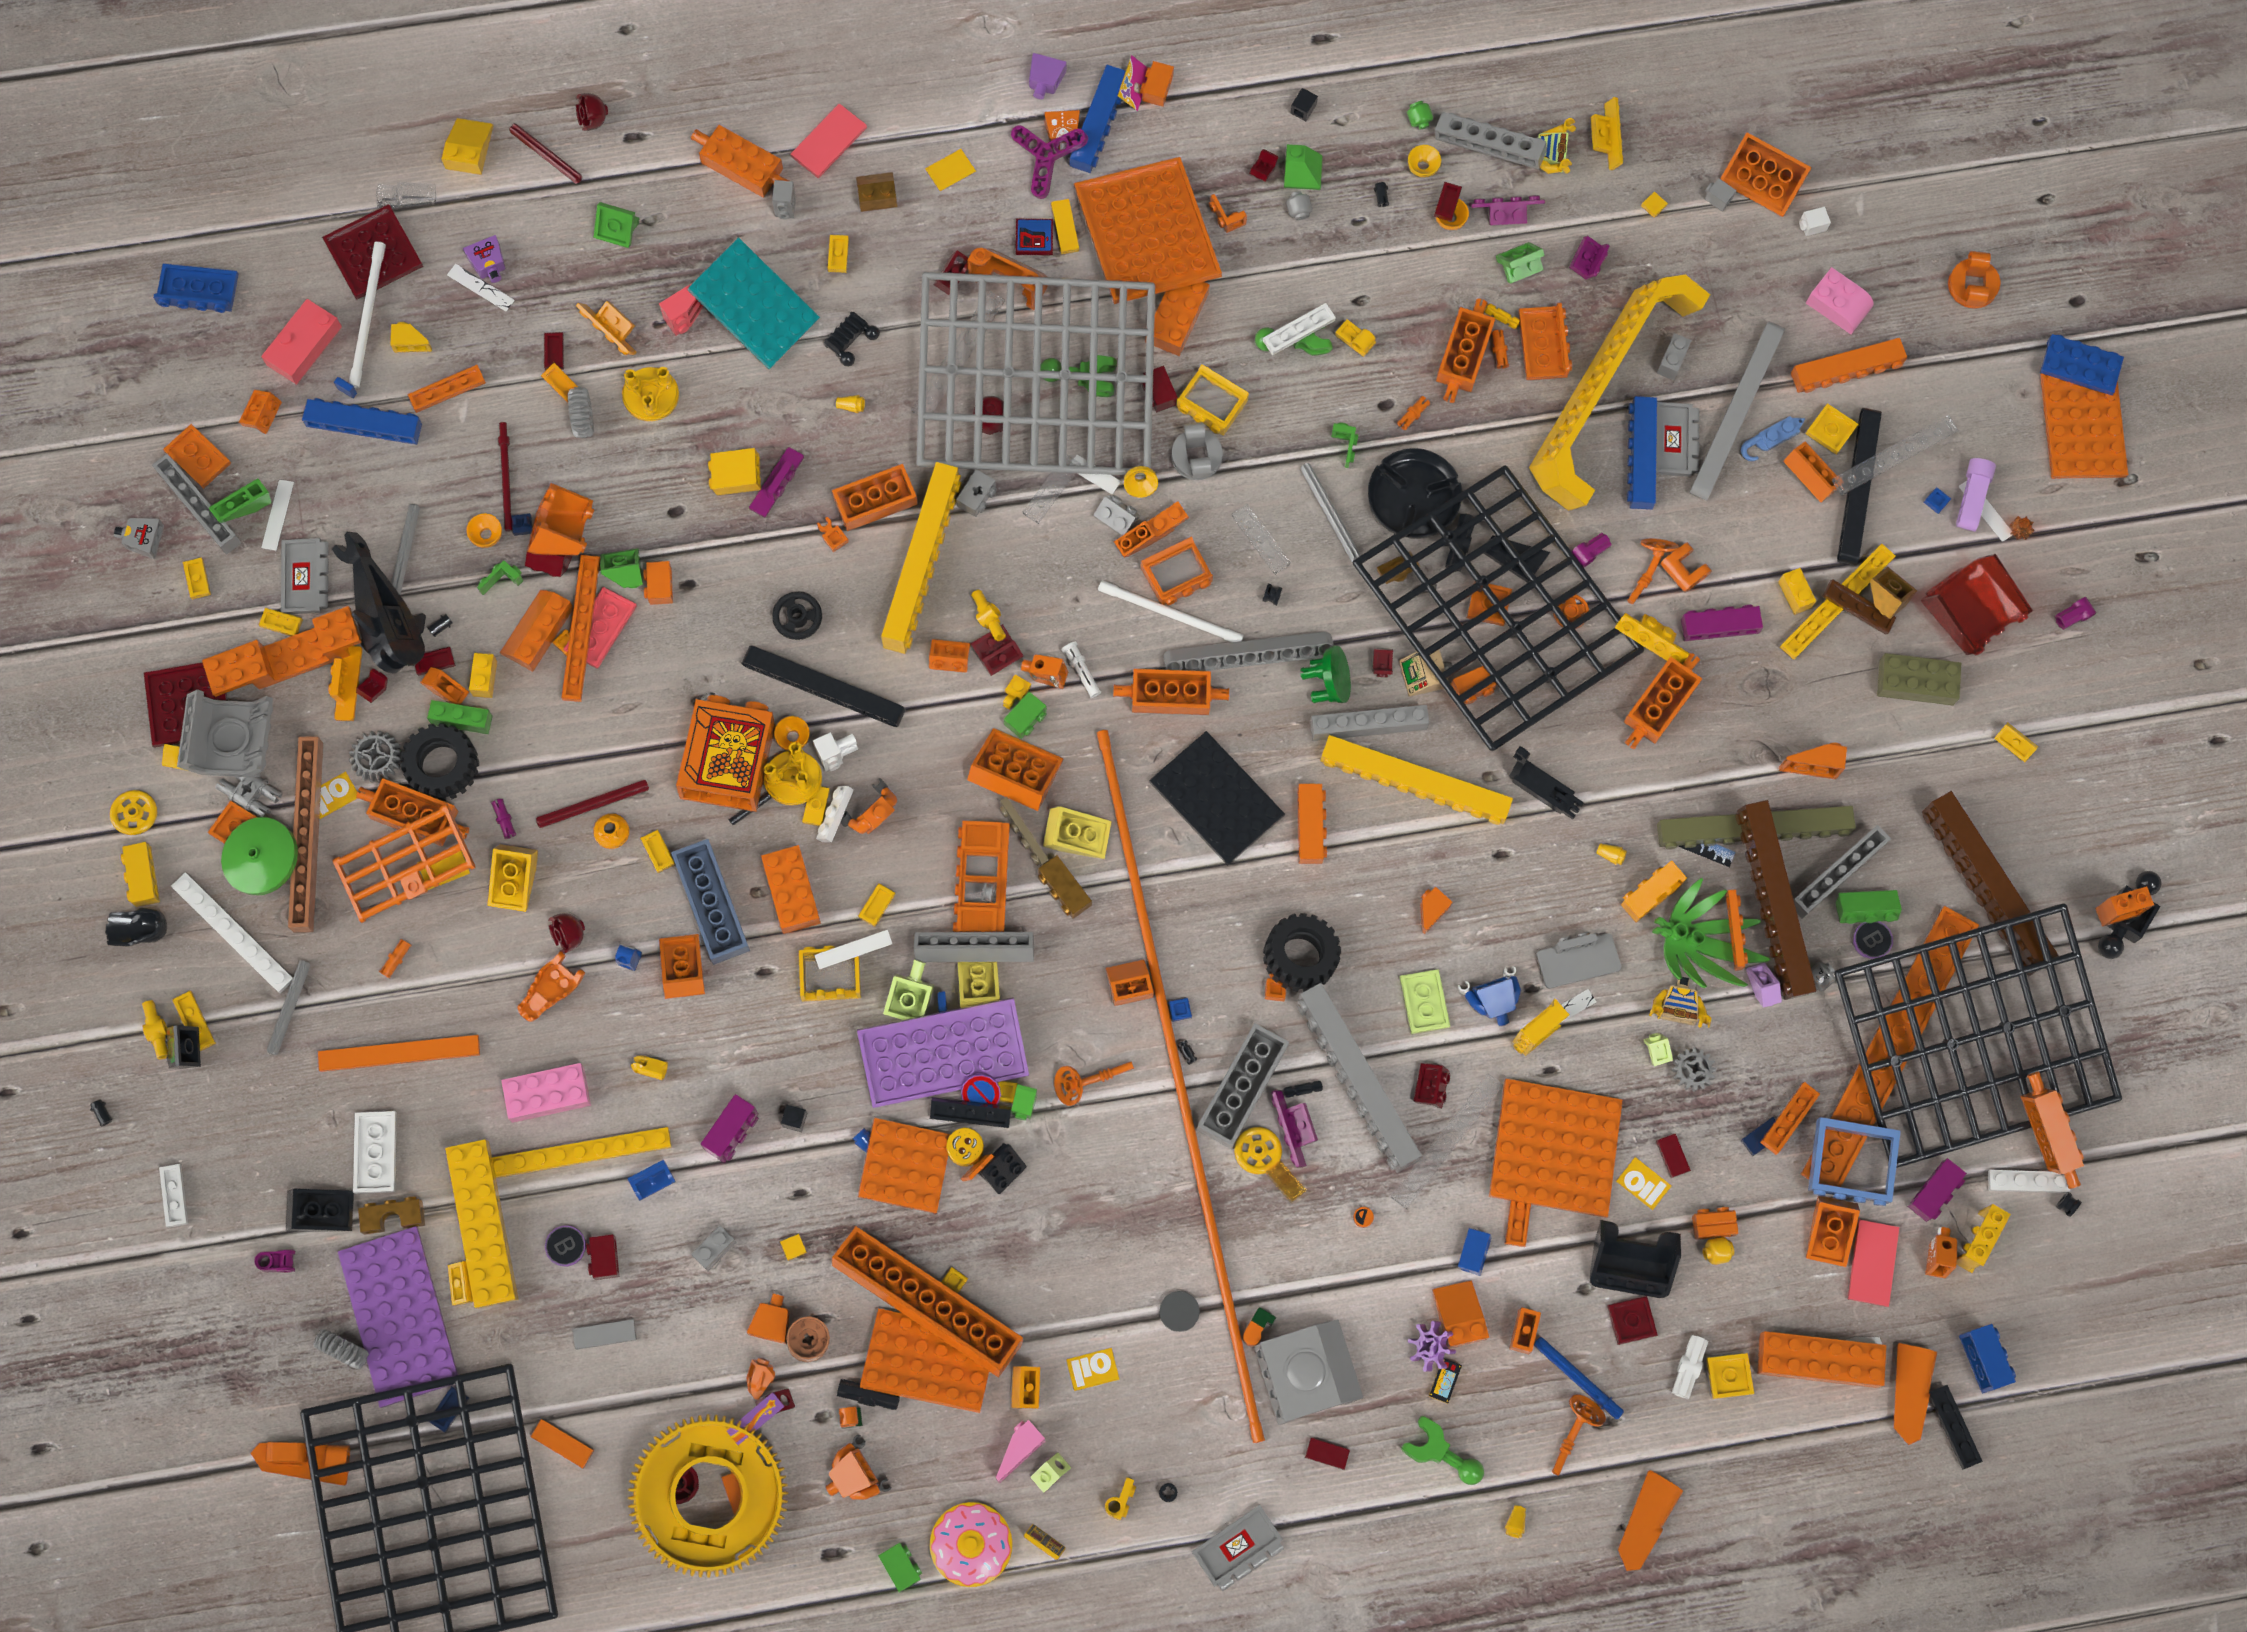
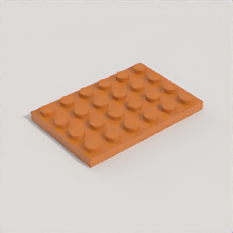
[2040,373,2128,479]
[860,1308,989,1413]

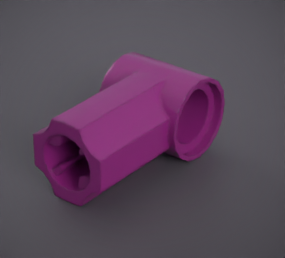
[1572,533,1612,567]
[2055,597,2097,630]

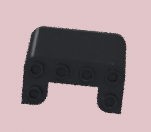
[1590,1220,1681,1298]

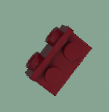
[1414,1063,1450,1109]

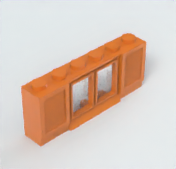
[953,821,1010,932]

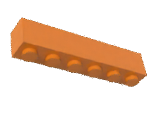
[1791,337,1907,393]

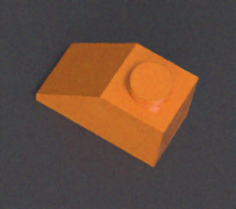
[420,667,469,705]
[1420,887,1453,934]

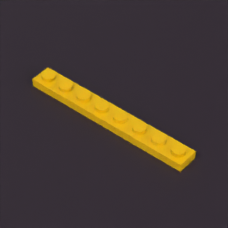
[1780,544,1896,660]

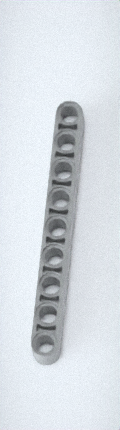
[1163,632,1334,671]

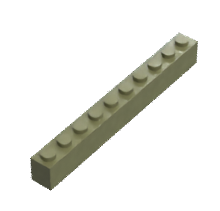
[1657,806,1856,849]

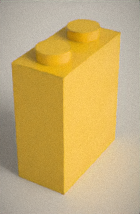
[708,448,761,495]

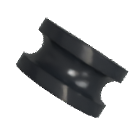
[1159,1483,1178,1502]

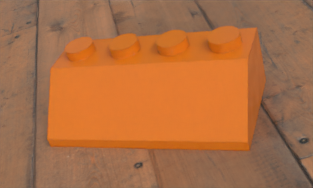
[500,590,574,672]

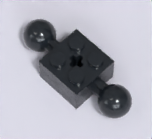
[2098,871,2162,959]

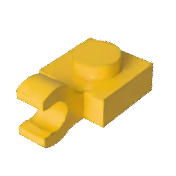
[1003,675,1031,710]

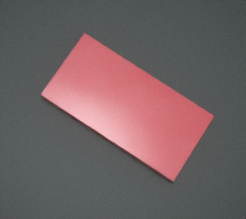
[791,104,867,179]
[564,587,637,669]
[1848,1220,1899,1307]

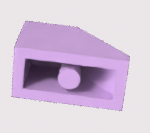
[1746,963,1782,1008]

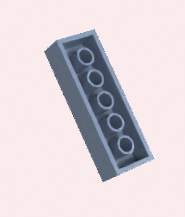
[671,839,750,965]

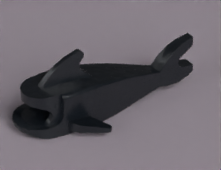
[332,532,426,673]

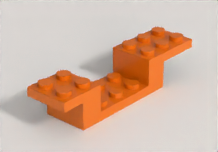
[202,606,362,697]

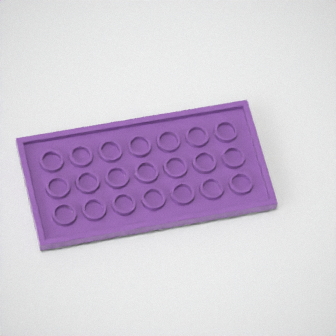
[857,997,1029,1108]
[338,1226,459,1408]

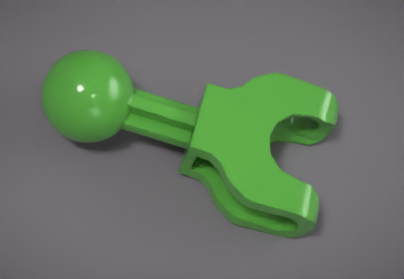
[1255,327,1333,356]
[1040,355,1117,397]
[1401,1416,1484,1485]

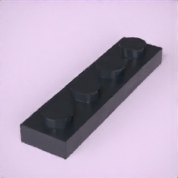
[930,1097,1011,1128]
[1929,1385,1983,1470]

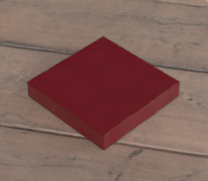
[1607,1296,1658,1345]

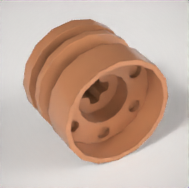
[786,1316,830,1363]

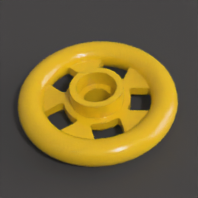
[110,790,157,835]
[1234,1127,1282,1174]

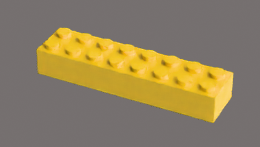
[445,1139,519,1309]

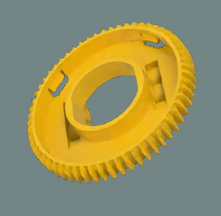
[627,1414,788,1578]

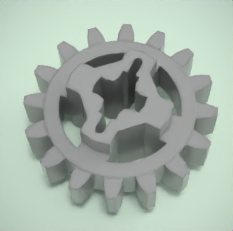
[1672,1048,1716,1092]

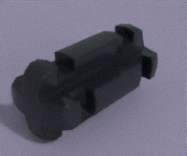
[1178,1040,1197,1065]

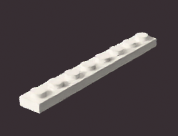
[171,872,293,993]

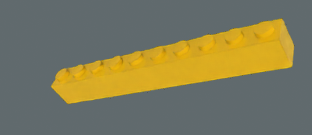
[1320,735,1513,825]

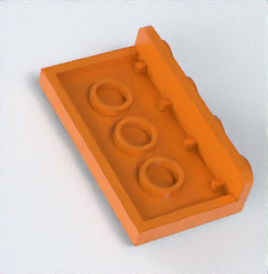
[1518,303,1572,380]

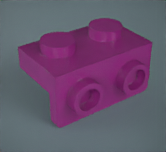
[1569,235,1610,280]

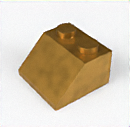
[856,172,897,212]
[1870,567,1917,619]

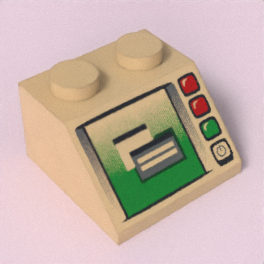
[1399,650,1448,697]

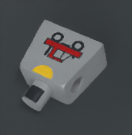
[114,518,164,559]

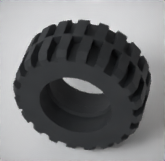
[400,723,479,801]
[1263,913,1341,992]

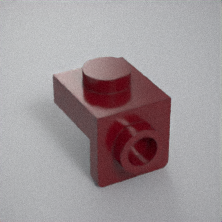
[1249,149,1279,182]
[1372,648,1393,678]
[356,668,388,703]

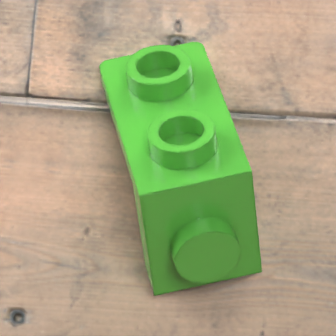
[1331,423,1358,468]
[477,560,523,595]

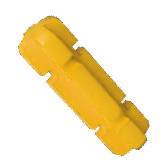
[1485,303,1520,329]

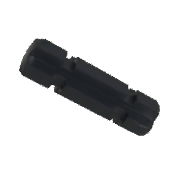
[1284,1080,1323,1098]

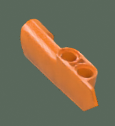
[1894,1343,1937,1445]
[251,1442,350,1486]
[1618,1470,1683,1571]

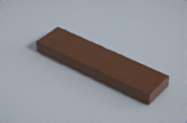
[1822,579,1896,635]

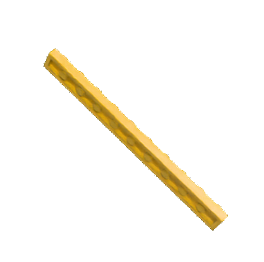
[492,1127,672,1178]

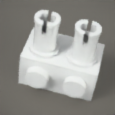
[813,732,858,772]

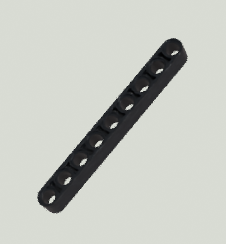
[1837,408,1882,566]
[741,646,906,727]

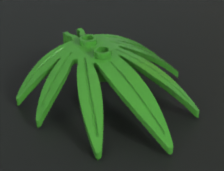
[1652,878,1770,988]

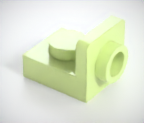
[1644,1033,1673,1066]

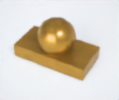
[1377,551,1420,584]

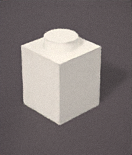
[1799,207,1831,236]

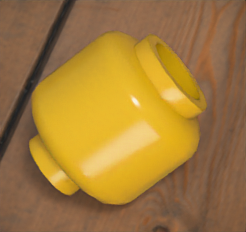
[1702,1237,1734,1265]

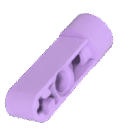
[1956,458,1996,532]

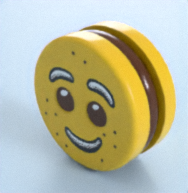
[946,1128,984,1167]

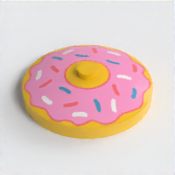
[930,1502,1012,1587]

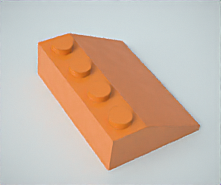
[1720,132,1812,217]
[967,728,1063,811]

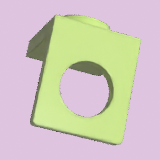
[1031,1453,1071,1492]

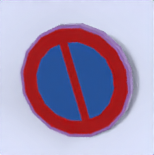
[961,1074,1001,1105]

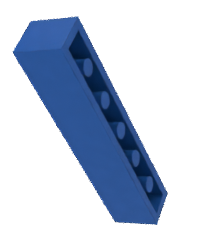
[1070,65,1126,173]
[1627,396,1657,510]
[302,398,422,445]

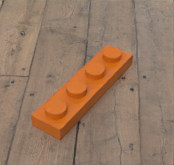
[407,365,486,413]
[1725,890,1748,971]
[1760,1082,1820,1155]

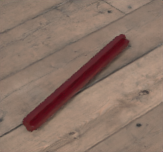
[536,780,649,828]

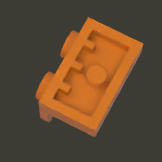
[239,390,282,434]
[929,639,970,673]

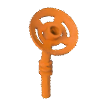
[1627,538,1679,604]
[1054,1061,1134,1106]
[1552,1394,1606,1476]

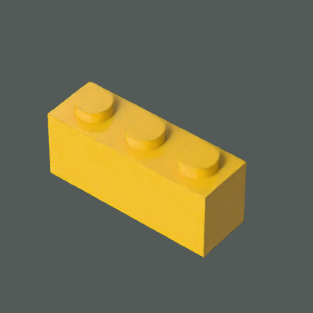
[121,842,160,907]

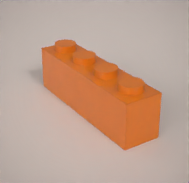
[1298,784,1327,864]

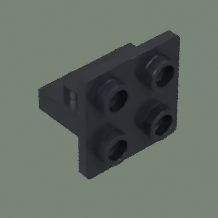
[978,1143,1027,1194]

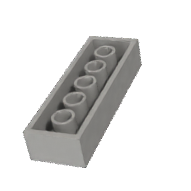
[1197,1023,1289,1150]

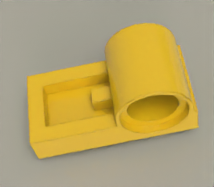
[1335,319,1376,357]
[1105,1477,1136,1521]

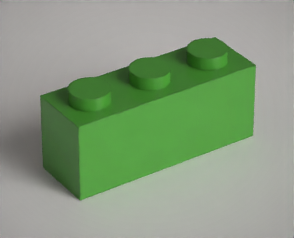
[427,700,493,734]
[1836,890,1902,924]

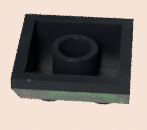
[166,1025,201,1069]

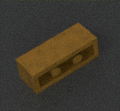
[1038,855,1092,919]

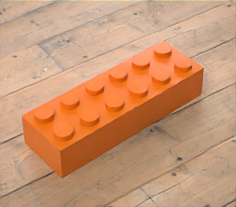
[1757,1331,1886,1388]

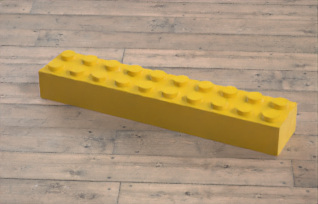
[881,462,961,654]

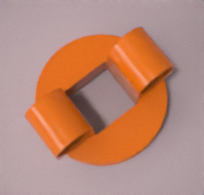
[1948,251,2001,308]

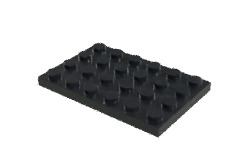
[1149,731,1285,866]

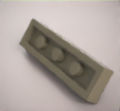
[999,797,1049,866]

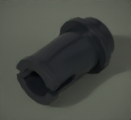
[1374,182,1389,207]
[427,614,453,637]
[90,1099,113,1127]

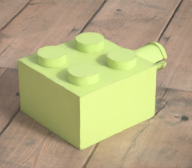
[883,959,934,1020]

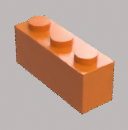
[1783,441,1843,502]

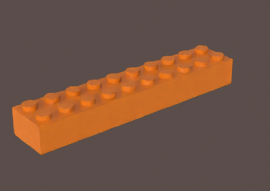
[832,1226,1023,1378]

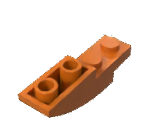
[1114,501,1189,558]

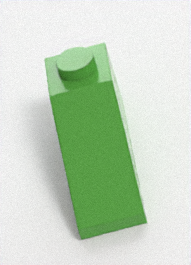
[209,478,272,523]

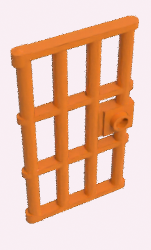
[332,804,475,923]

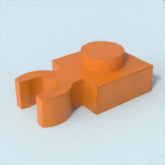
[817,517,849,552]
[1265,974,1286,1002]

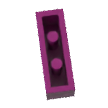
[1907,1158,1967,1222]

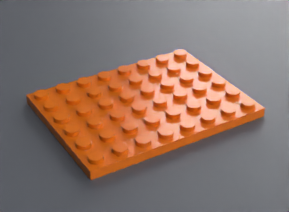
[1074,157,1222,304]

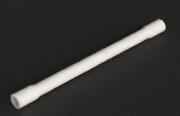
[349,242,386,388]
[1098,580,1244,642]

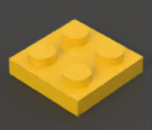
[1805,403,1858,455]
[1706,1353,1754,1399]

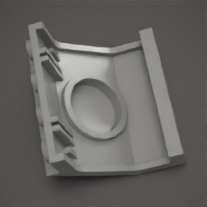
[177,690,273,777]
[1254,1320,1363,1425]

